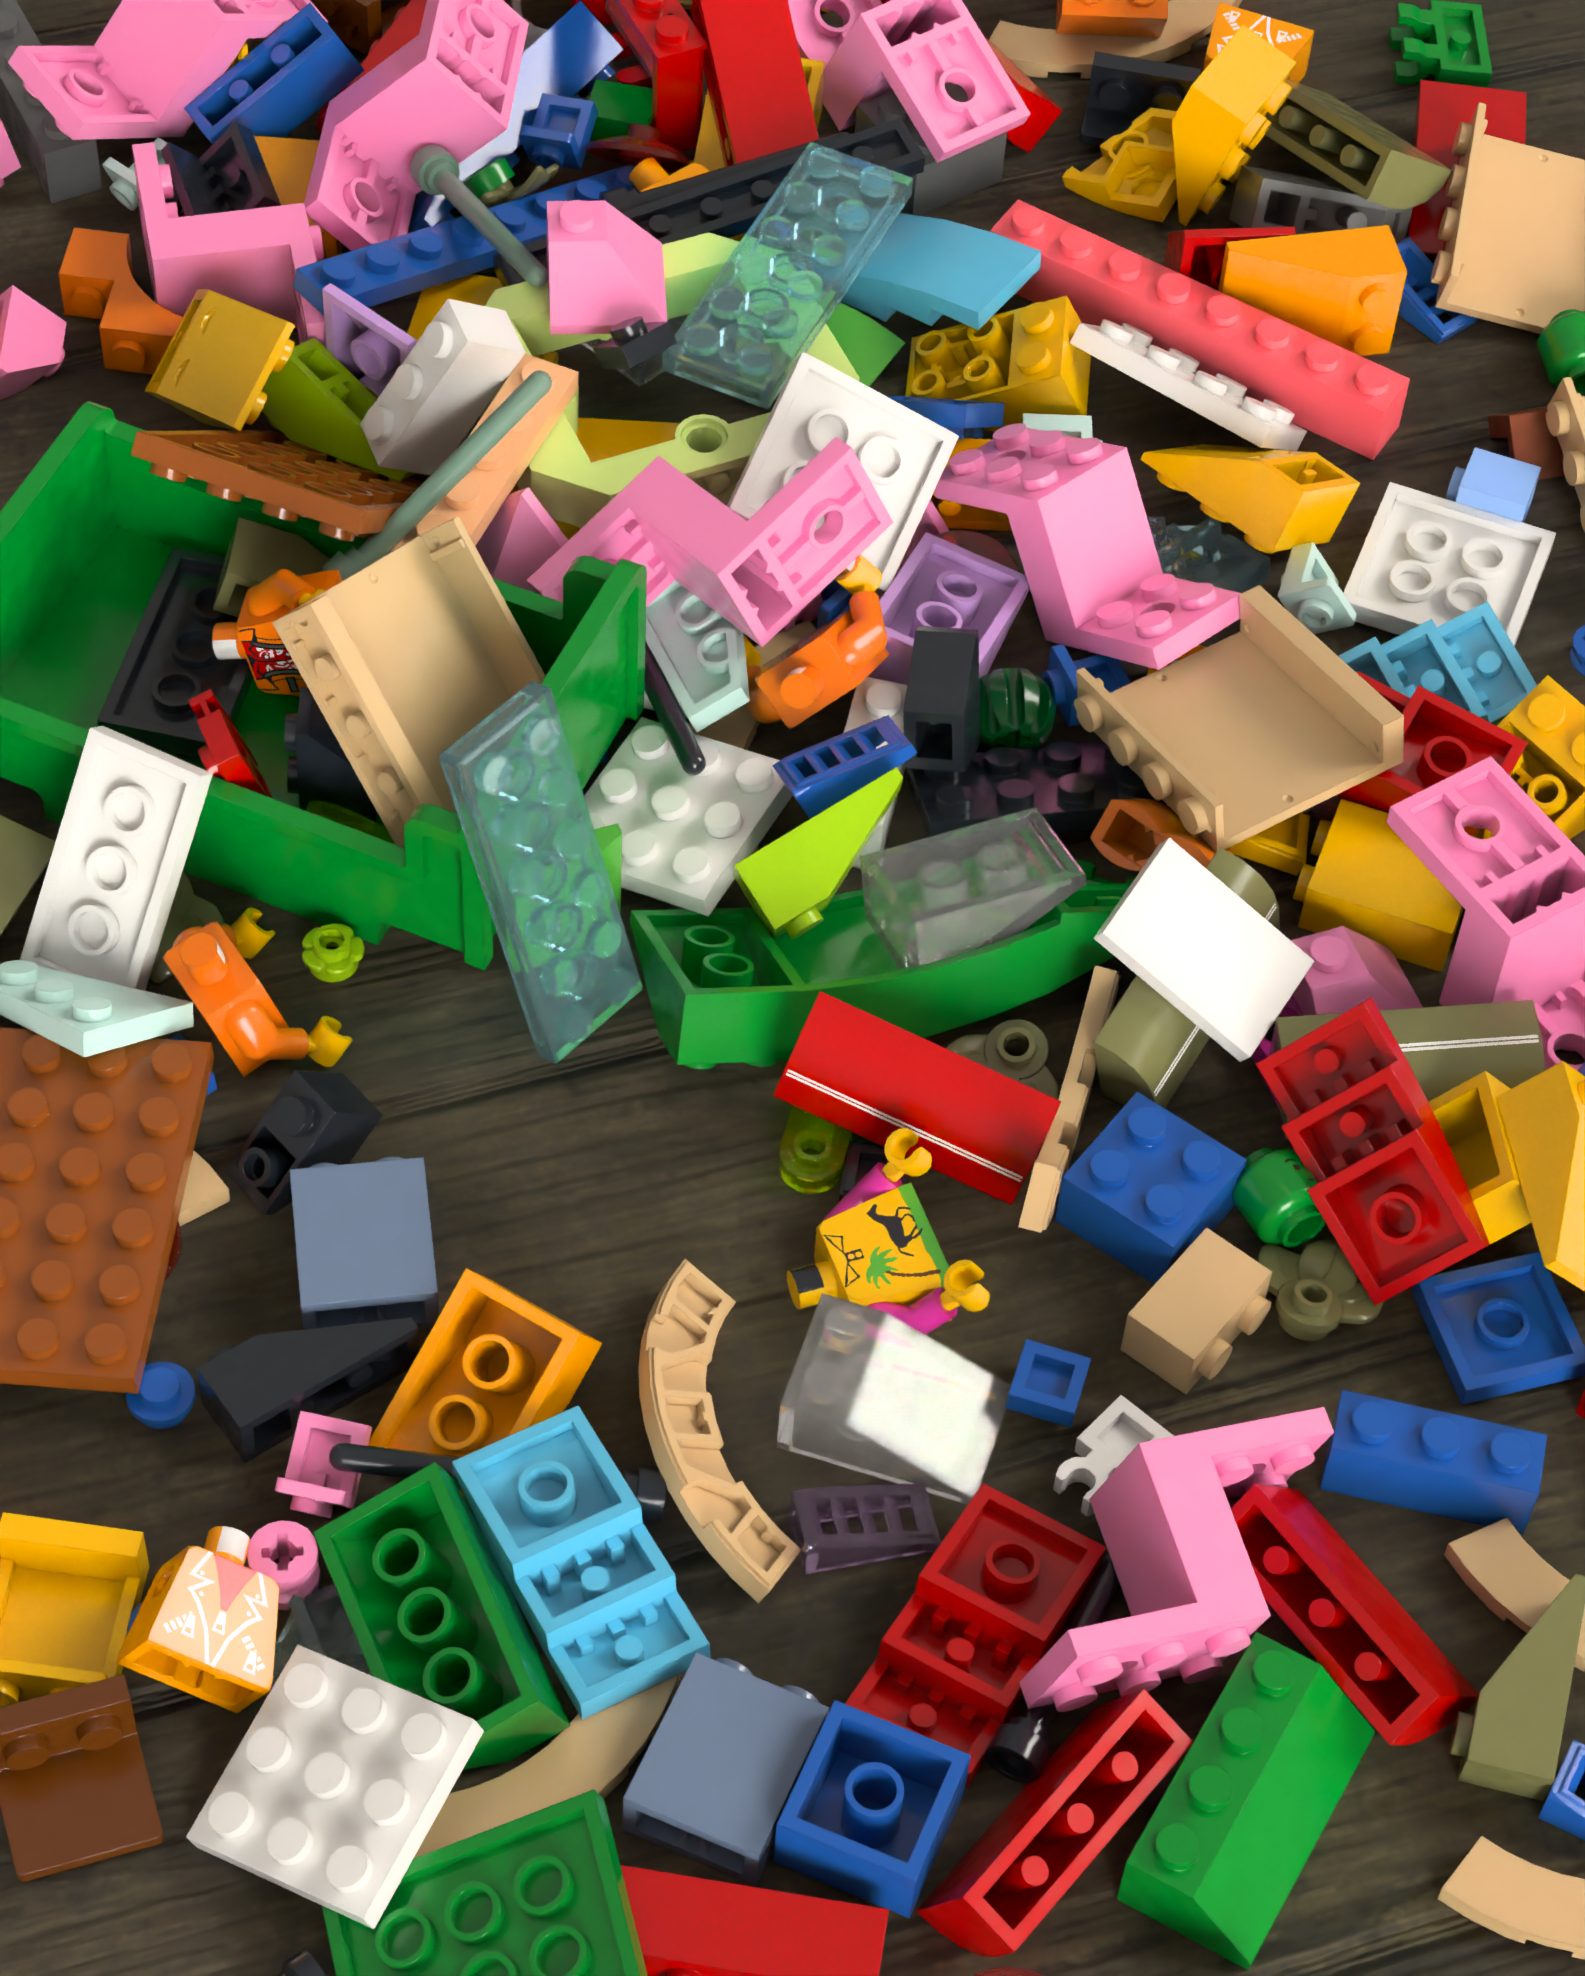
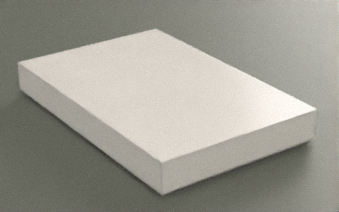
[1094,838,1314,1062]

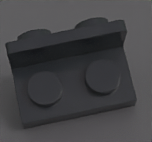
[1080,51,1201,146]
[161,121,281,217]

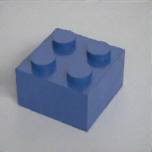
[1055,1092,1247,1284]
[773,1700,971,1919]

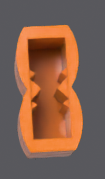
[1090,799,1234,871]

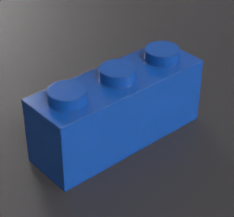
[184,3,365,144]
[1319,1390,1547,1534]

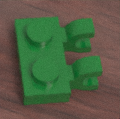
[1388,0,1493,88]

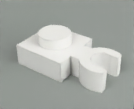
[1053,1395,1174,1516]

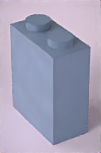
[290,1157,439,1330]
[622,1652,829,1887]

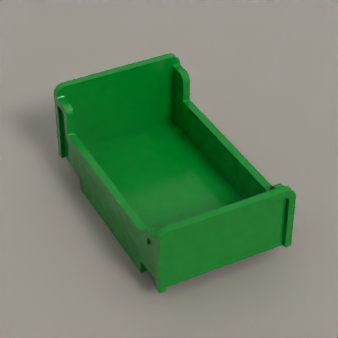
[0,401,647,971]

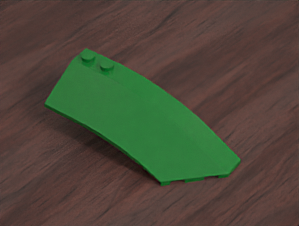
[630,838,1136,1069]

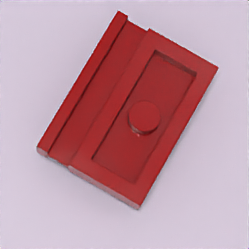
[188,689,273,798]

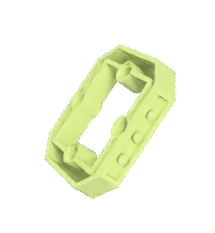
[480,232,860,528]

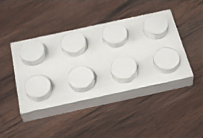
[1070,319,1307,451]
[20,726,213,991]

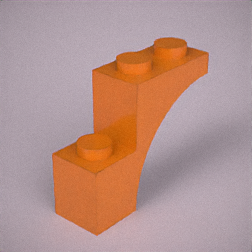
[59,227,183,374]

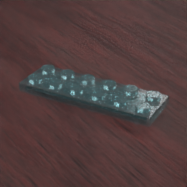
[662,142,913,409]
[438,681,643,1064]

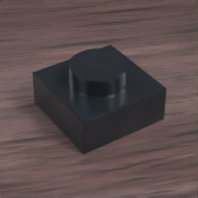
[593,316,677,369]

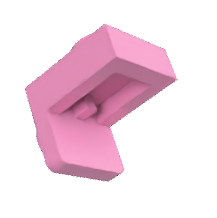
[274,1411,372,1518]

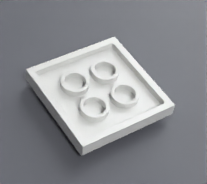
[727,352,959,596]
[1343,482,1556,647]
[547,717,792,917]
[186,1645,484,1929]

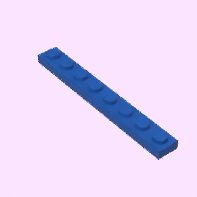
[292,164,639,316]

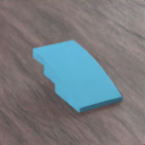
[795,213,1041,330]
[1338,601,1537,726]
[452,1406,711,1720]

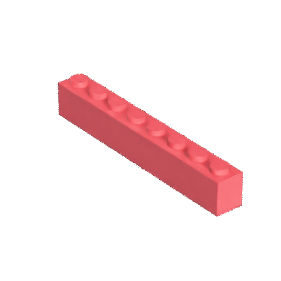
[990,199,1410,460]

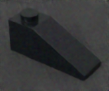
[197,1317,420,1463]

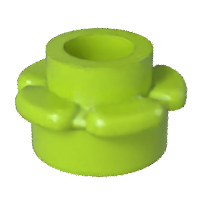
[302,923,364,982]

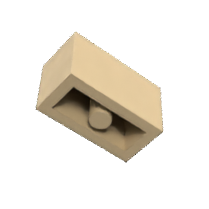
[1120,1227,1272,1395]

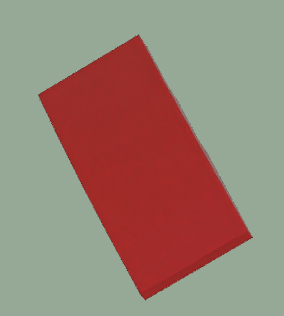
[1407,80,1527,263]
[1335,671,1528,836]
[1256,997,1490,1306]
[845,1483,1106,1791]

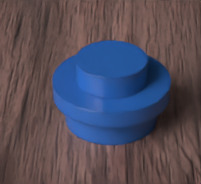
[126,1362,196,1429]

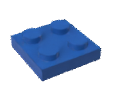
[886,396,1005,439]
[1412,1251,1585,1405]

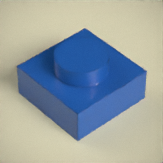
[1005,1339,1091,1428]

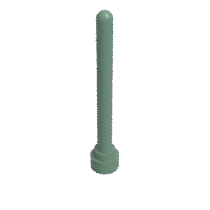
[410,145,548,287]
[322,370,552,580]

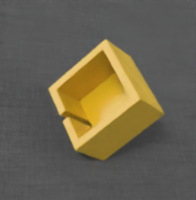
[1429,1071,1532,1245]

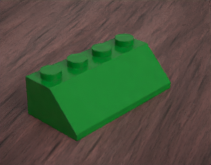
[313,1462,570,1770]
[1117,1632,1375,1971]

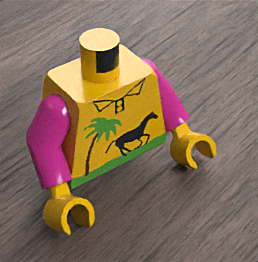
[787,1128,990,1343]

